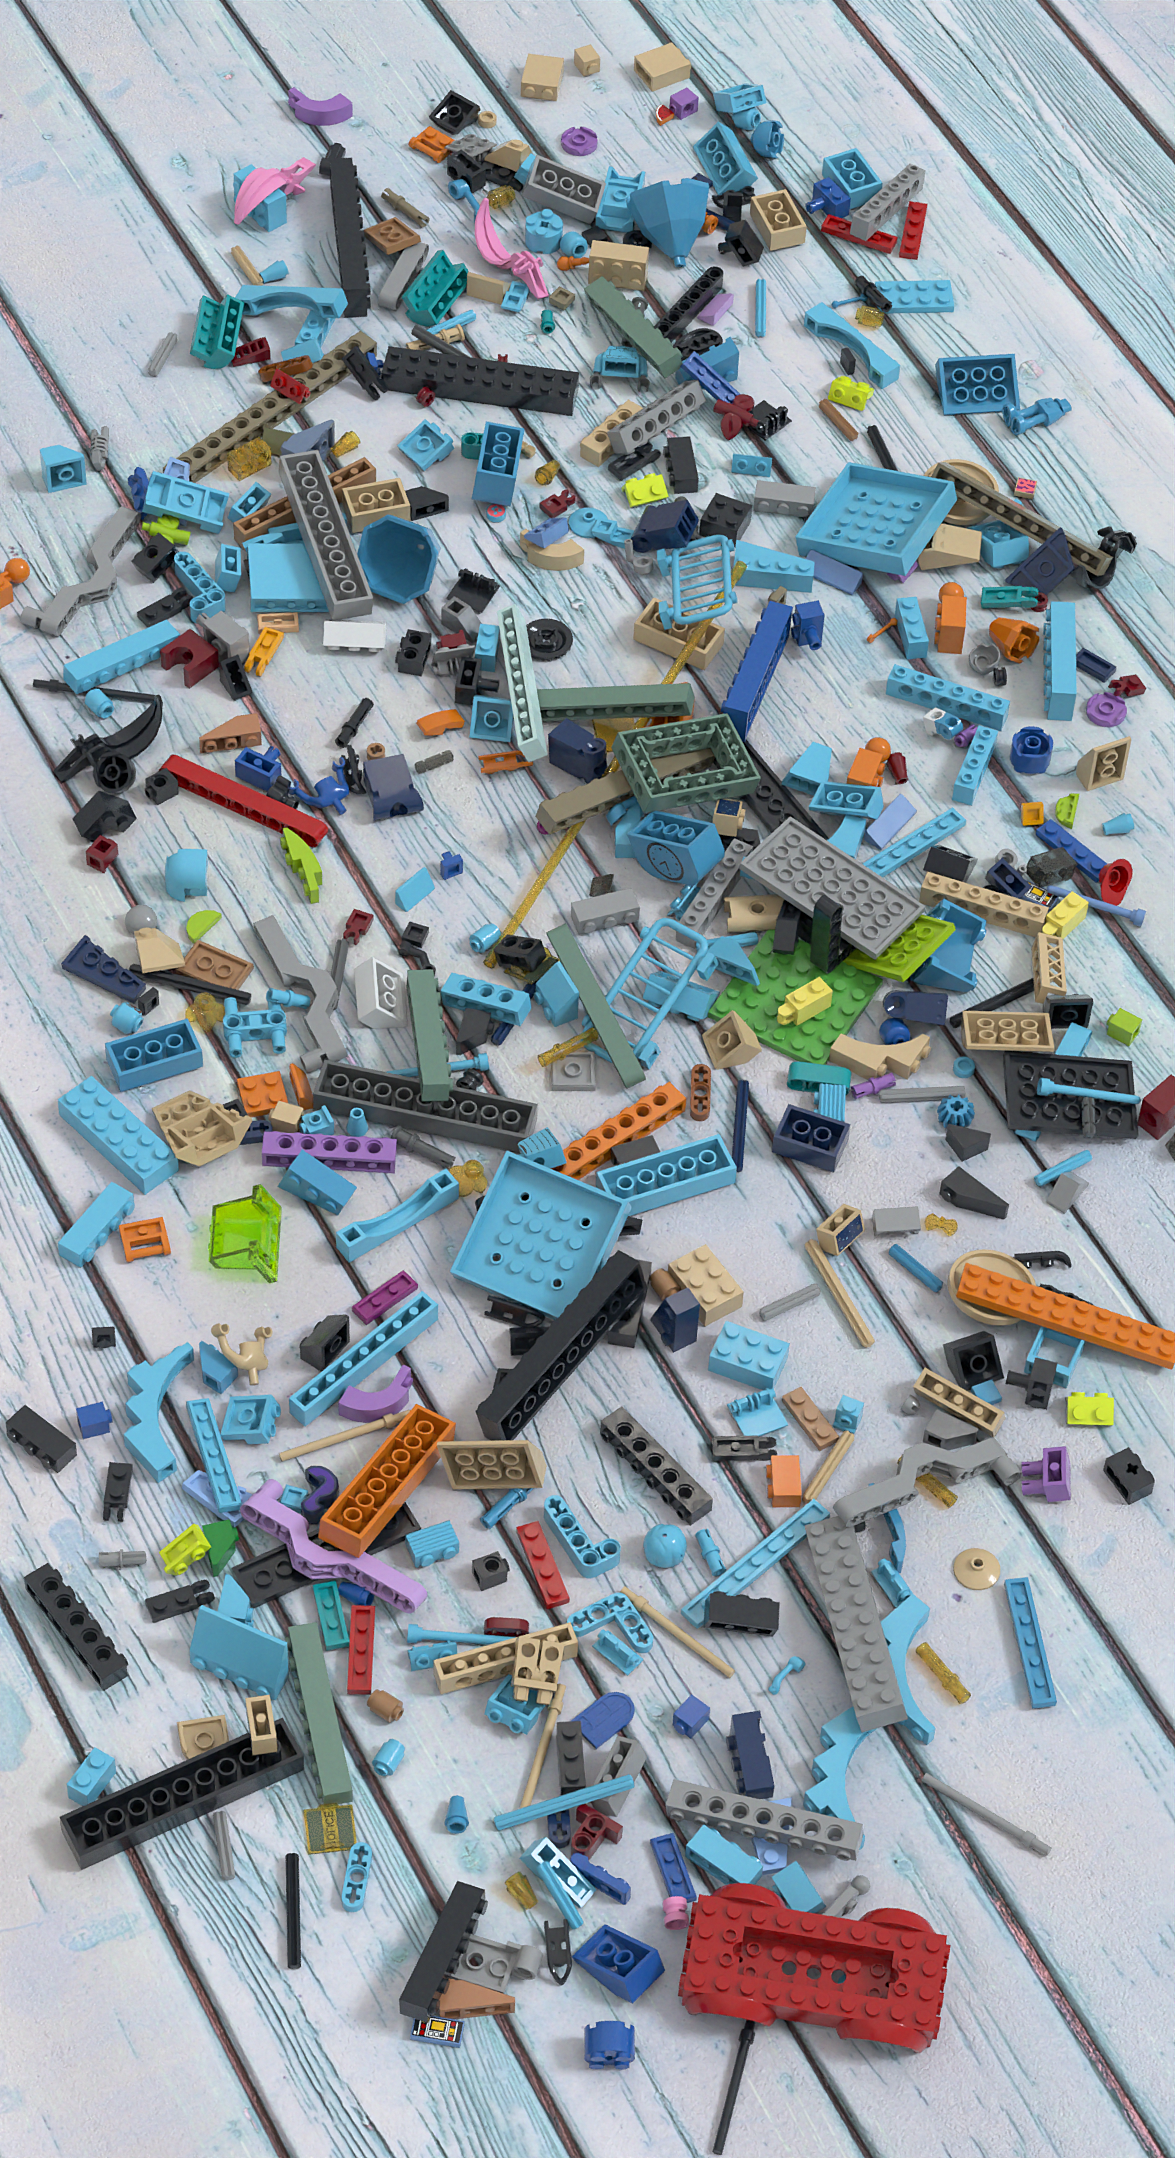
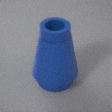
[338,1581,375,1606]

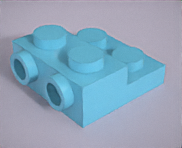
[397,419,455,471]
[220,1395,281,1444]
[484,1674,546,1735]

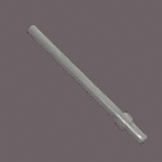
[922,1773,1052,1856]

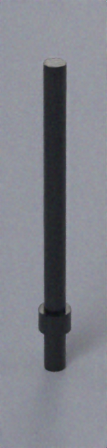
[33,679,156,703]
[712,2020,756,2155]

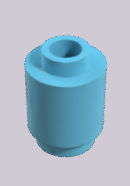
[85,689,114,718]
[469,923,501,953]
[372,1739,405,1776]

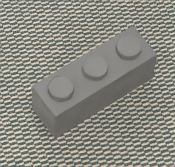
[753,480,816,518]
[571,888,640,935]
[590,1736,647,1817]

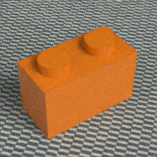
[766,1455,802,1508]

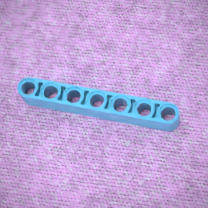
[1015,1023,1092,1142]

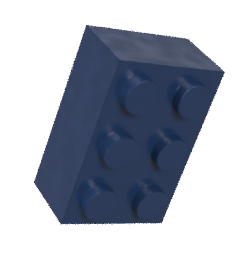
[772,1104,851,1173]

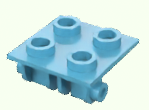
[727,1388,788,1437]

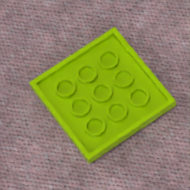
[843,914,956,982]

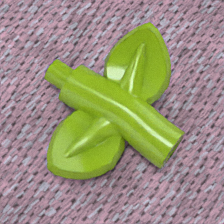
[141,513,191,558]

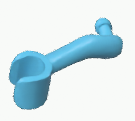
[768,1656,806,1695]

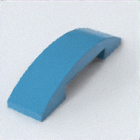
[868,1483,906,1573]

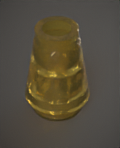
[331,431,361,458]
[535,460,560,485]
[504,1872,539,1910]

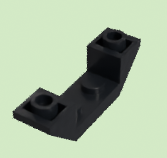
[773,899,804,955]

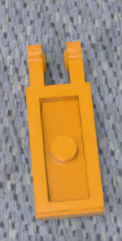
[244,627,284,677]

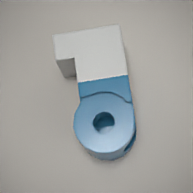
[923,707,963,740]

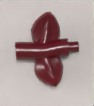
[713,394,759,441]

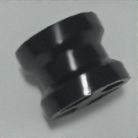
[456,1068,484,1091]

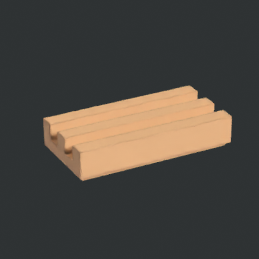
[257,612,299,634]

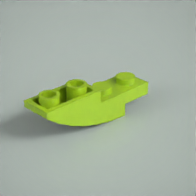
[280,828,322,904]

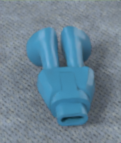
[1002,398,1072,435]

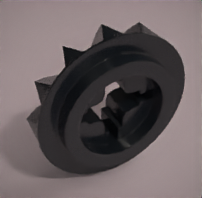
[623,230,652,248]

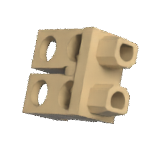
[511,1636,564,1705]

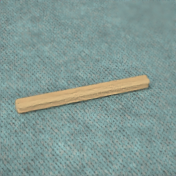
[805,1239,875,1348]

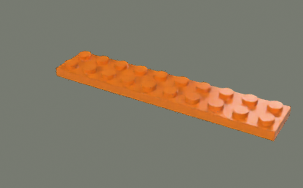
[956,1263,1175,1370]

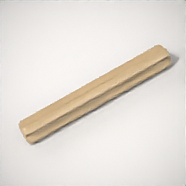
[802,1431,854,1504]

